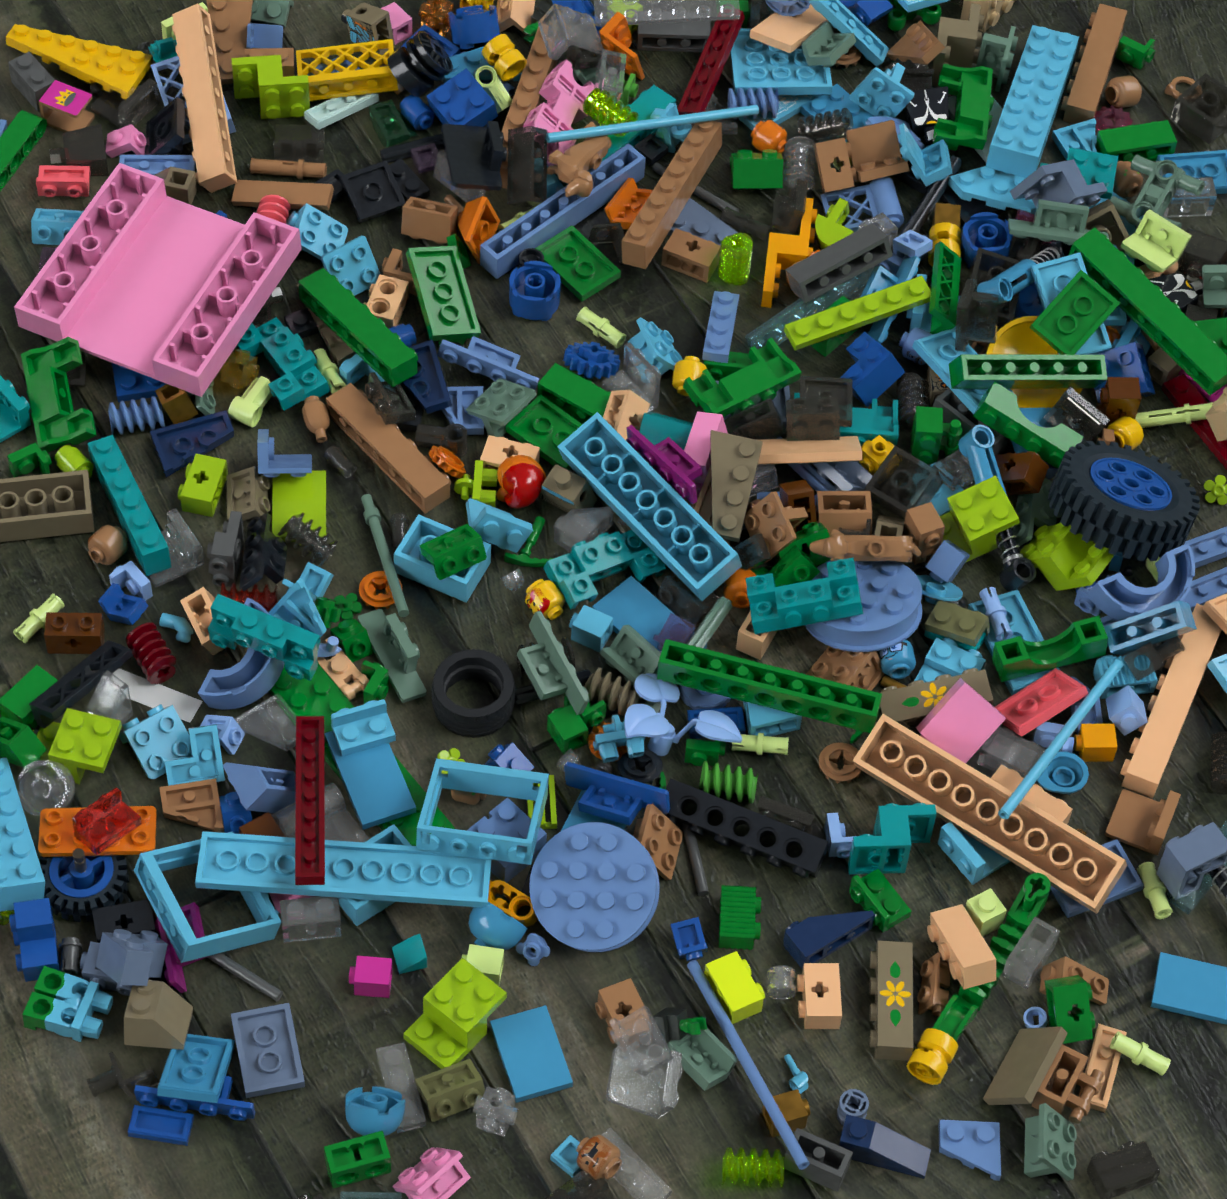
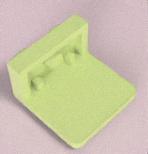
[1120,209,1192,272]

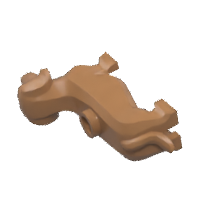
[547,121,612,197]
[809,529,921,562]

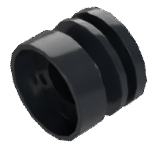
[387,31,453,97]

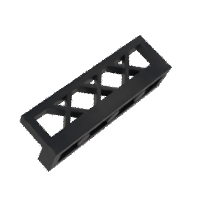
[29,640,133,729]

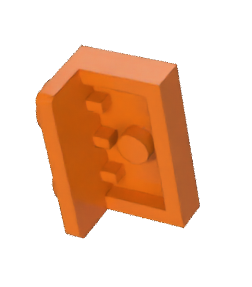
[604,178,653,230]

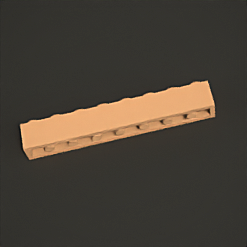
[172,3,237,193]
[1120,603,1222,798]

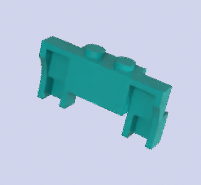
[235,317,330,411]
[792,392,899,446]
[543,530,666,609]
[746,557,864,634]
[208,594,321,681]

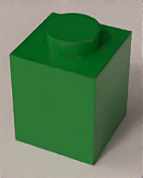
[547,705,589,755]

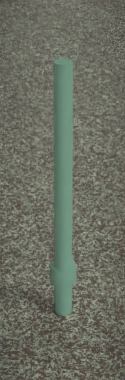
[361,494,409,617]

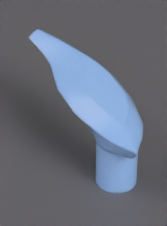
[317,636,342,657]

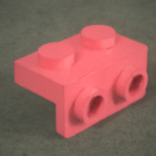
[36,165,91,198]

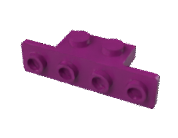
[626,425,702,504]
[155,902,209,993]

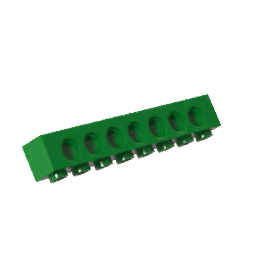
[657,639,882,733]

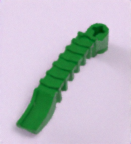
[933,873,1051,1042]

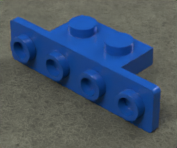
[564,762,670,826]
[134,1076,256,1121]

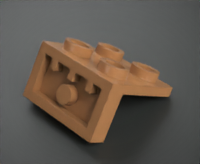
[846,120,909,182]
[806,646,885,691]
[1105,789,1181,856]

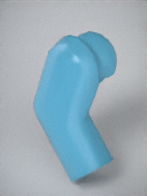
[159,613,193,643]

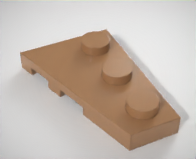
[887,20,945,64]

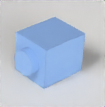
[1106,685,1148,736]

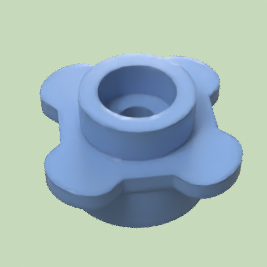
[516,933,550,966]

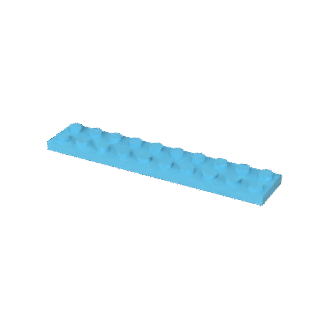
[195,831,491,908]

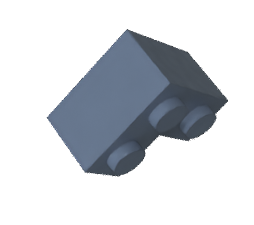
[1156,822,1227,900]
[96,929,168,986]

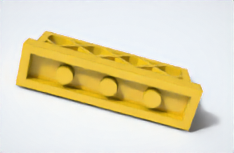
[296,39,398,101]

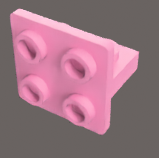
[393,1147,471,1199]

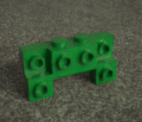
[932,64,994,151]
[21,337,97,453]
[683,338,802,417]

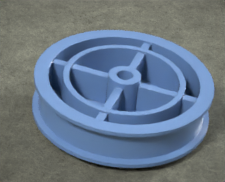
[805,560,922,652]
[529,822,660,952]

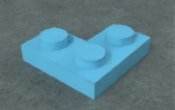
[165,724,225,786]

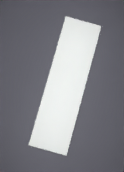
[98,668,203,723]

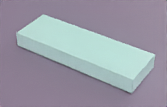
[304,93,379,130]

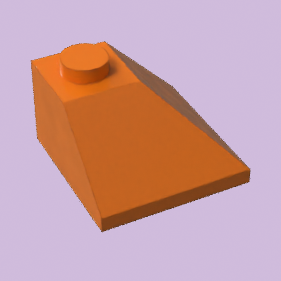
[458,196,500,264]

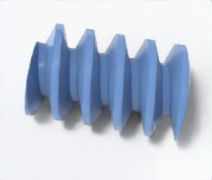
[727,87,779,119]
[108,396,165,435]

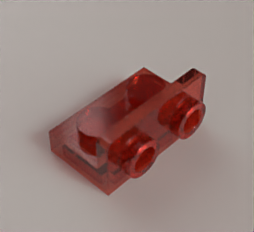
[72,787,142,855]

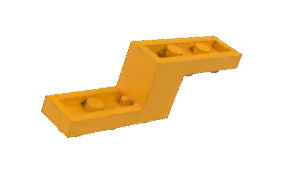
[761,197,818,308]

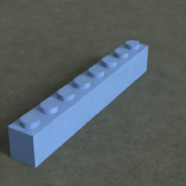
[480,143,646,279]

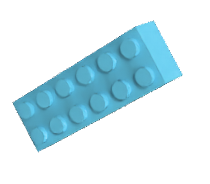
[0,758,45,912]

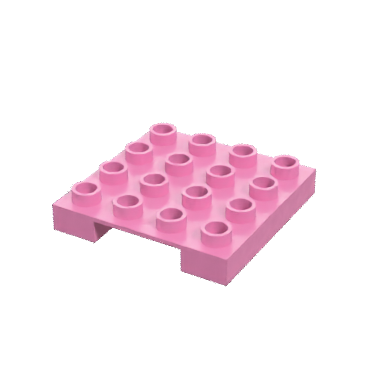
[14,163,302,397]

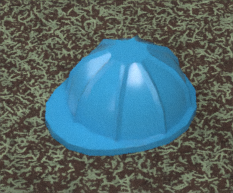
[1037,752,1089,795]

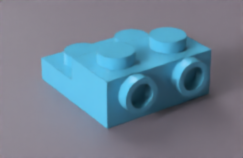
[914,638,986,683]

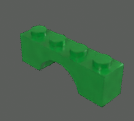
[973,381,1083,469]
[992,616,1108,682]

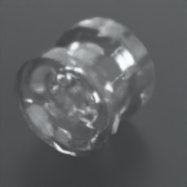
[767,966,796,1000]

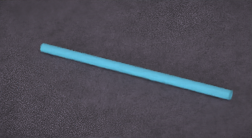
[546,105,759,143]
[998,659,1123,820]

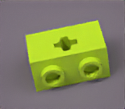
[177,454,228,517]

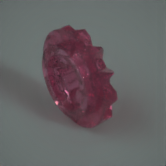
[1094,105,1133,131]

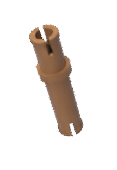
[250,158,327,179]

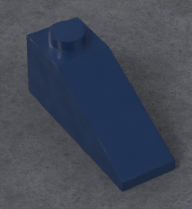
[783,910,875,970]
[839,1114,931,1179]

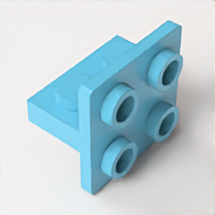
[849,63,915,118]
[321,235,380,296]
[627,317,683,383]

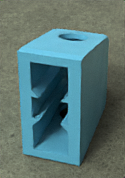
[743,701,802,736]

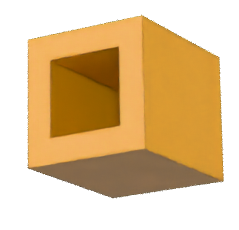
[1074,724,1117,762]

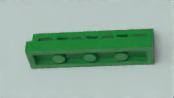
[929,241,961,334]

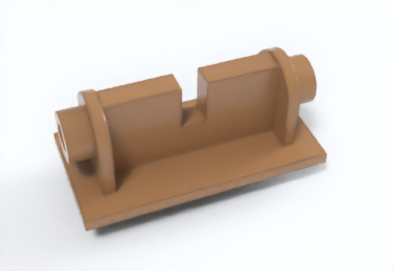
[917,952,951,1016]

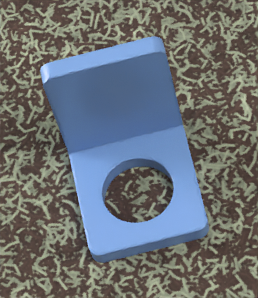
[246,23,283,49]

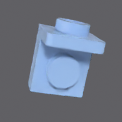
[893,229,933,258]
[109,561,153,601]
[200,715,245,755]
[1032,722,1074,753]
[824,813,856,858]

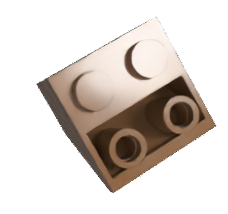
[815,491,872,537]

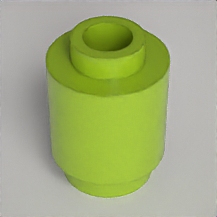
[55,445,94,478]

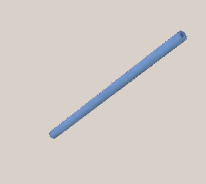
[687,960,810,1170]

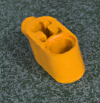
[488,880,538,927]

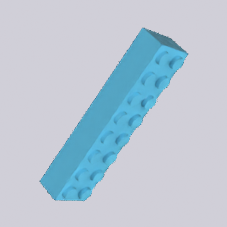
[986,25,1079,178]
[557,412,742,601]

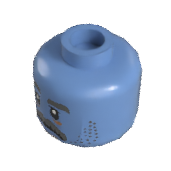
[899,327,933,365]

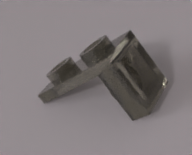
[733,533,778,571]

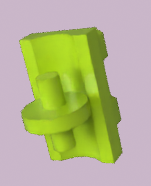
[454,460,498,507]

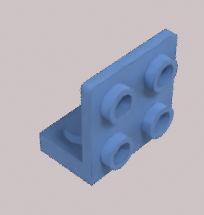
[257,429,312,477]

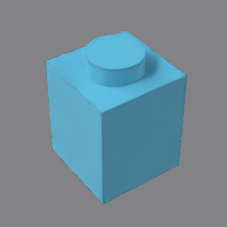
[569,605,613,652]

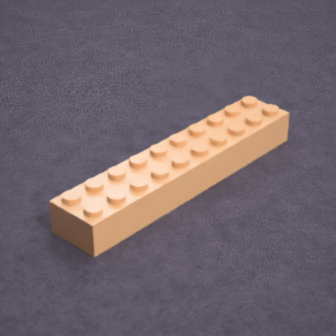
[853,714,1127,914]

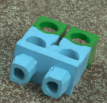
[22,966,113,1042]

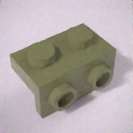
[925,600,990,647]

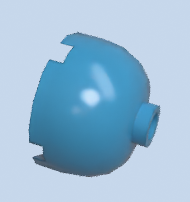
[468,902,527,951]
[345,1086,406,1137]

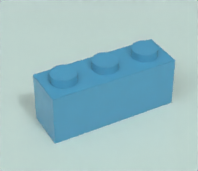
[1104,600,1197,655]

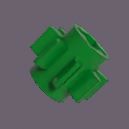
[314,597,341,628]

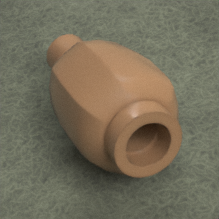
[302,396,330,443]

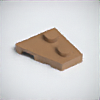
[159,778,224,833]

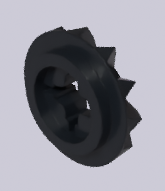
[618,749,663,785]

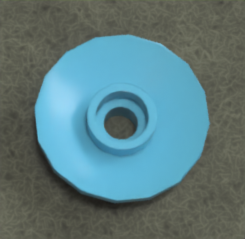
[916,575,963,605]

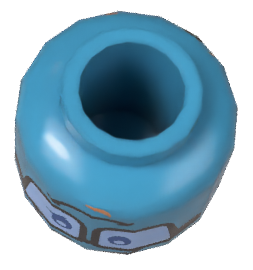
[878,640,916,679]

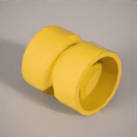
[481,34,527,81]
[928,222,962,267]
[906,1028,959,1085]

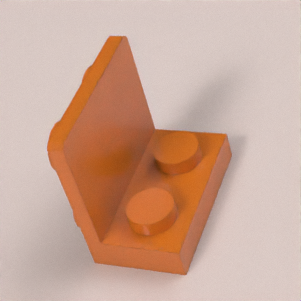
[599,12,645,81]

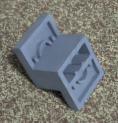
[1010,159,1108,208]

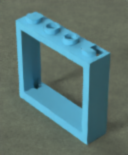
[416,758,549,865]
[134,832,281,963]

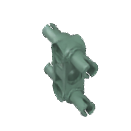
[1110,155,1205,229]

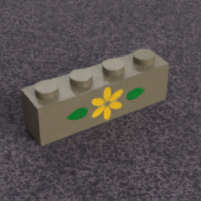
[879,668,993,727]
[869,941,913,1061]

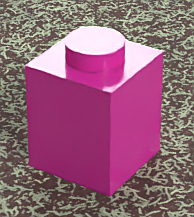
[349,956,393,998]

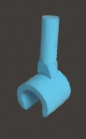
[784,1054,809,1094]

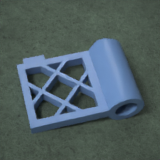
[820,176,904,232]

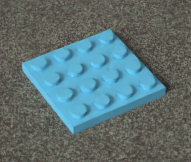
[730,28,833,96]

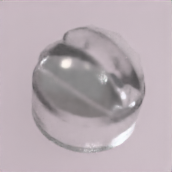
[501,568,524,591]
[556,749,581,773]

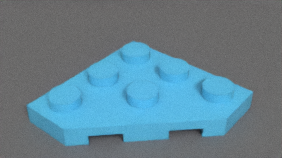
[948,166,1036,217]

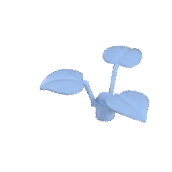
[624,673,742,756]

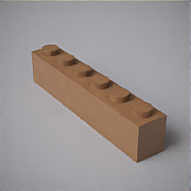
[1061,4,1127,124]
[326,383,451,514]

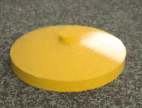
[985,316,1083,408]

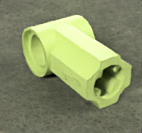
[473,66,512,113]
[228,376,272,427]

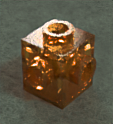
[419,0,455,37]

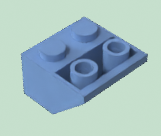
[223,762,296,815]

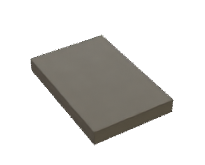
[983,1026,1067,1105]

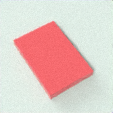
[995,668,1088,737]

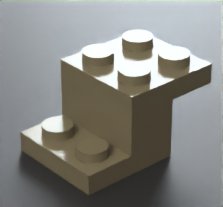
[930,3,984,86]

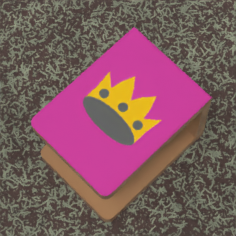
[39,80,95,138]

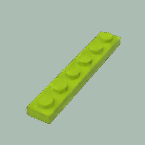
[784,276,931,351]

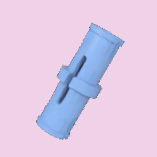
[979,587,1013,641]

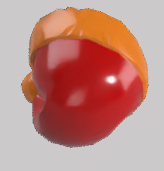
[496,455,546,509]

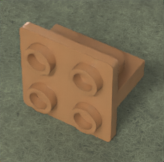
[744,491,808,563]
[633,804,683,880]

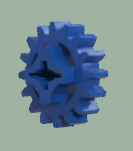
[563,342,621,379]

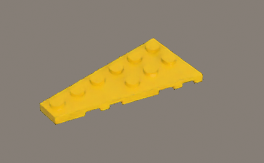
[6,24,153,101]

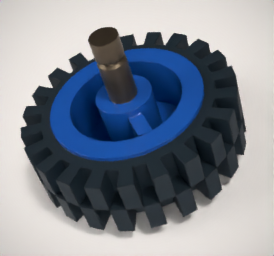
[39,848,129,922]

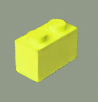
[704,951,765,1024]

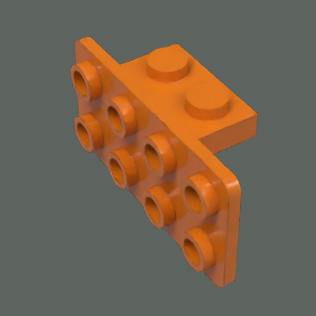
[38,806,157,857]

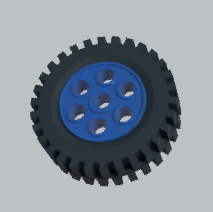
[1048,441,1200,561]

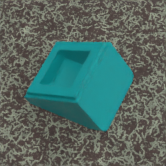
[392,934,427,974]

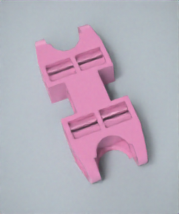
[520,59,597,167]

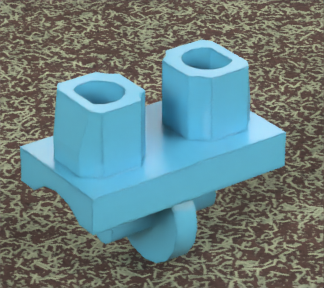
[650,103,692,153]
[593,714,645,763]

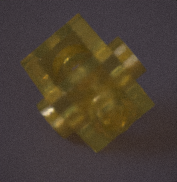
[220,349,260,388]

